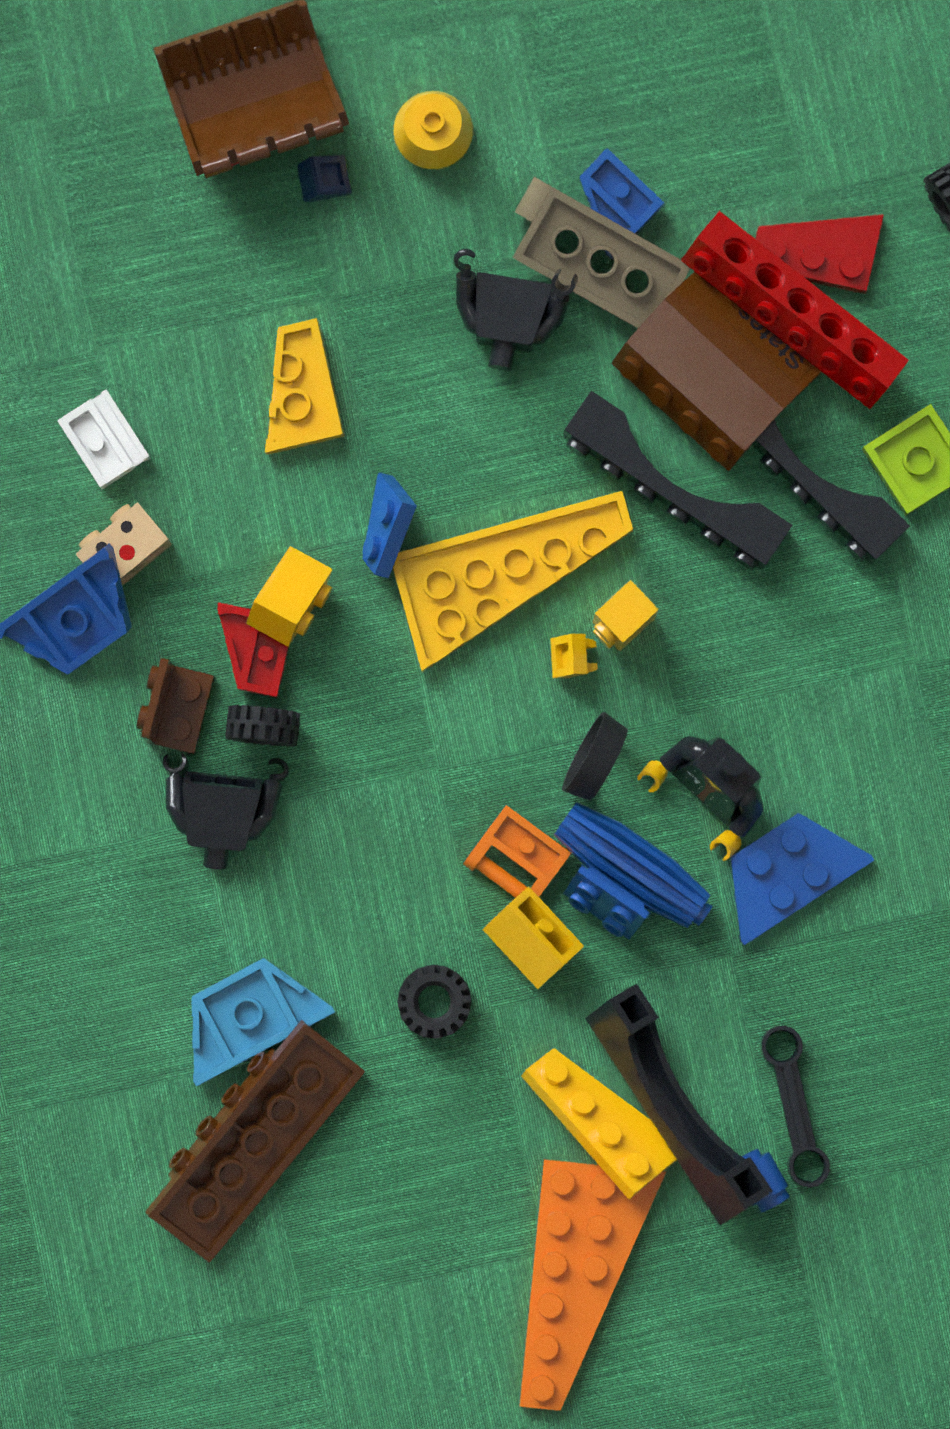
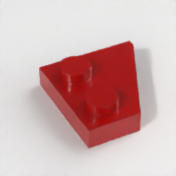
[217,602,290,698]

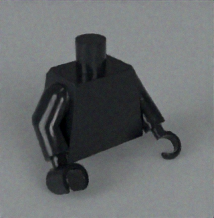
[453,249,578,371]
[162,753,289,869]

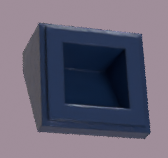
[297,155,352,202]

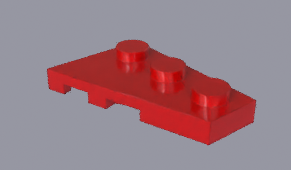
[755,214,884,294]

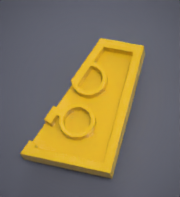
[265,318,344,455]

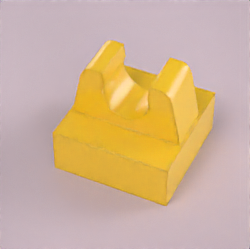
[550,633,598,678]

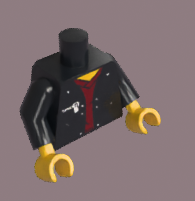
[637,736,764,861]

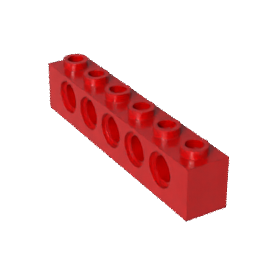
[681,211,909,409]

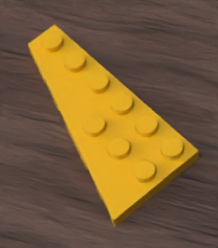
[393,491,633,672]

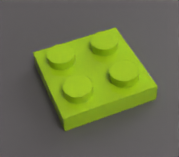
[862,404,950,516]

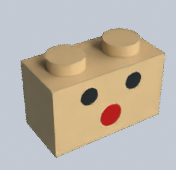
[76,502,172,586]

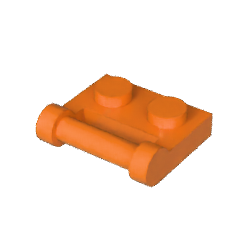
[463,805,571,898]

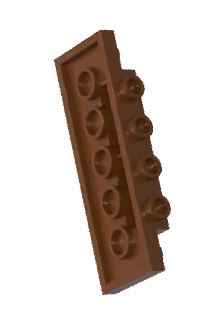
[145,1020,365,1263]

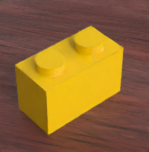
[246,546,333,647]
[592,580,659,651]
[482,886,584,989]

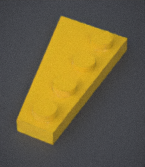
[521,1048,677,1200]

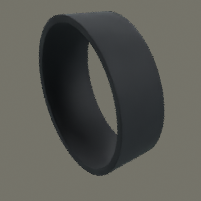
[562,712,628,801]

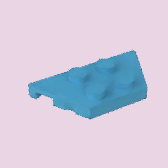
[192,958,336,1086]

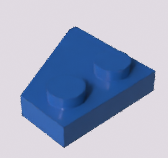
[579,148,665,260]
[362,472,417,578]

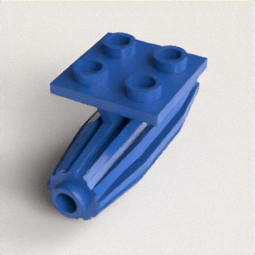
[554,802,713,940]

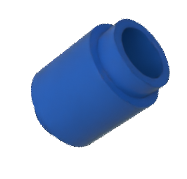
[742,1148,790,1213]

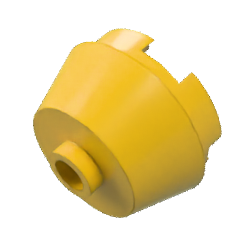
[393,91,473,169]

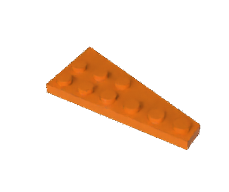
[519,1159,666,1411]

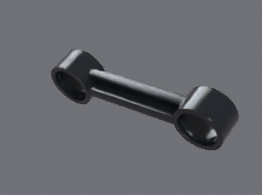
[760,1026,830,1187]

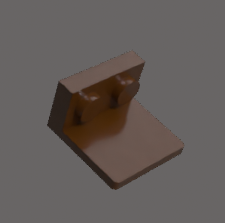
[136,658,215,755]

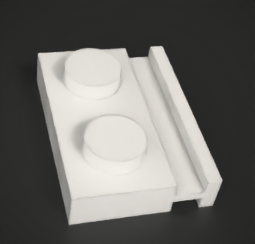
[57,390,151,489]

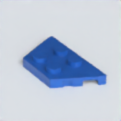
[0,543,132,675]
[730,813,874,946]

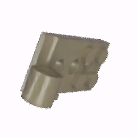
[512,177,690,328]

